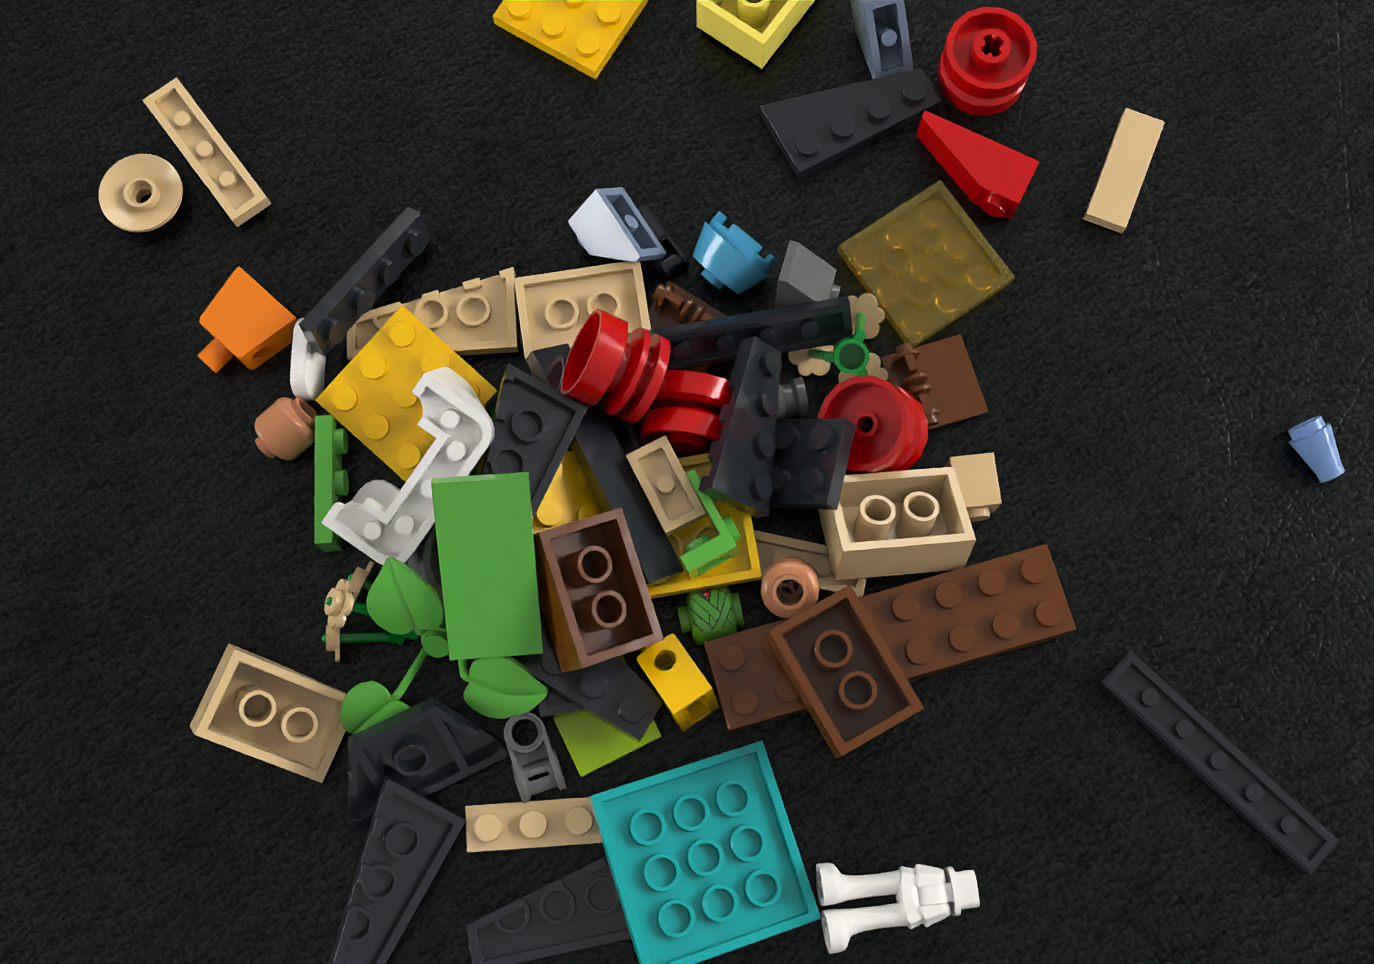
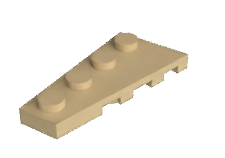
[347,267,519,361]

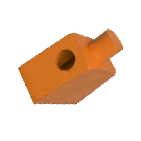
[197,266,298,373]

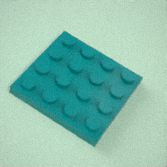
[589,740,821,964]

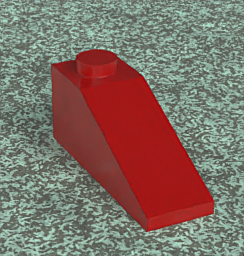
[916,110,1039,220]

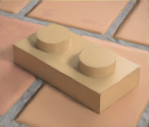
[626,435,707,537]

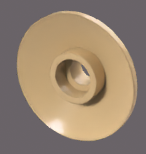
[98,154,183,233]

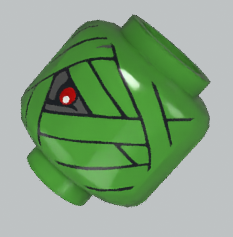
[678,586,744,645]

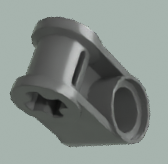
[504,712,567,803]

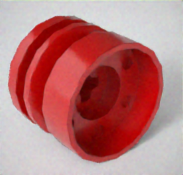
[561,308,671,424]

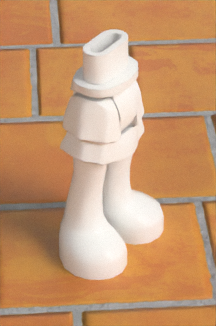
[816,863,980,954]

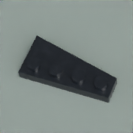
[759,68,942,179]
[698,336,782,518]
[481,364,588,518]
[510,605,664,743]
[329,776,466,964]
[466,856,631,964]

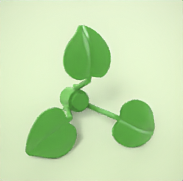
[340,556,549,735]

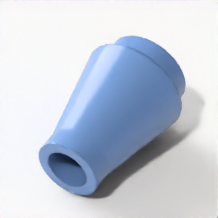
[1288,415,1345,483]

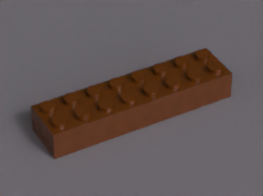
[703,544,1076,734]

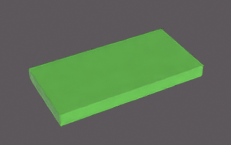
[431,472,543,660]

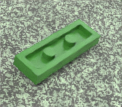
[315,415,349,552]

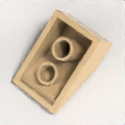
[190,644,347,783]

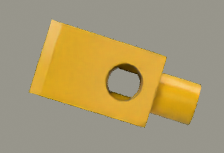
[636,633,719,732]

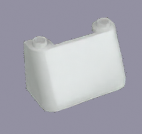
[321,366,494,565]

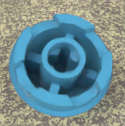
[692,211,777,295]

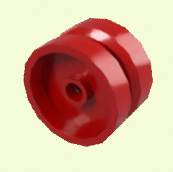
[937,7,1037,116]
[640,370,732,456]
[818,375,928,474]

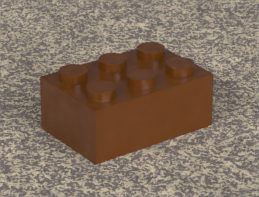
[534,507,664,672]
[766,585,924,759]

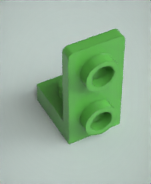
[680,469,742,580]

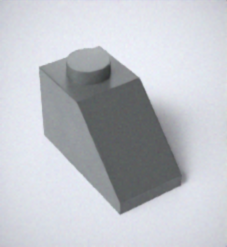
[774,240,841,308]

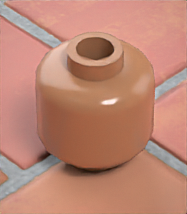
[254,397,318,461]
[760,557,819,619]

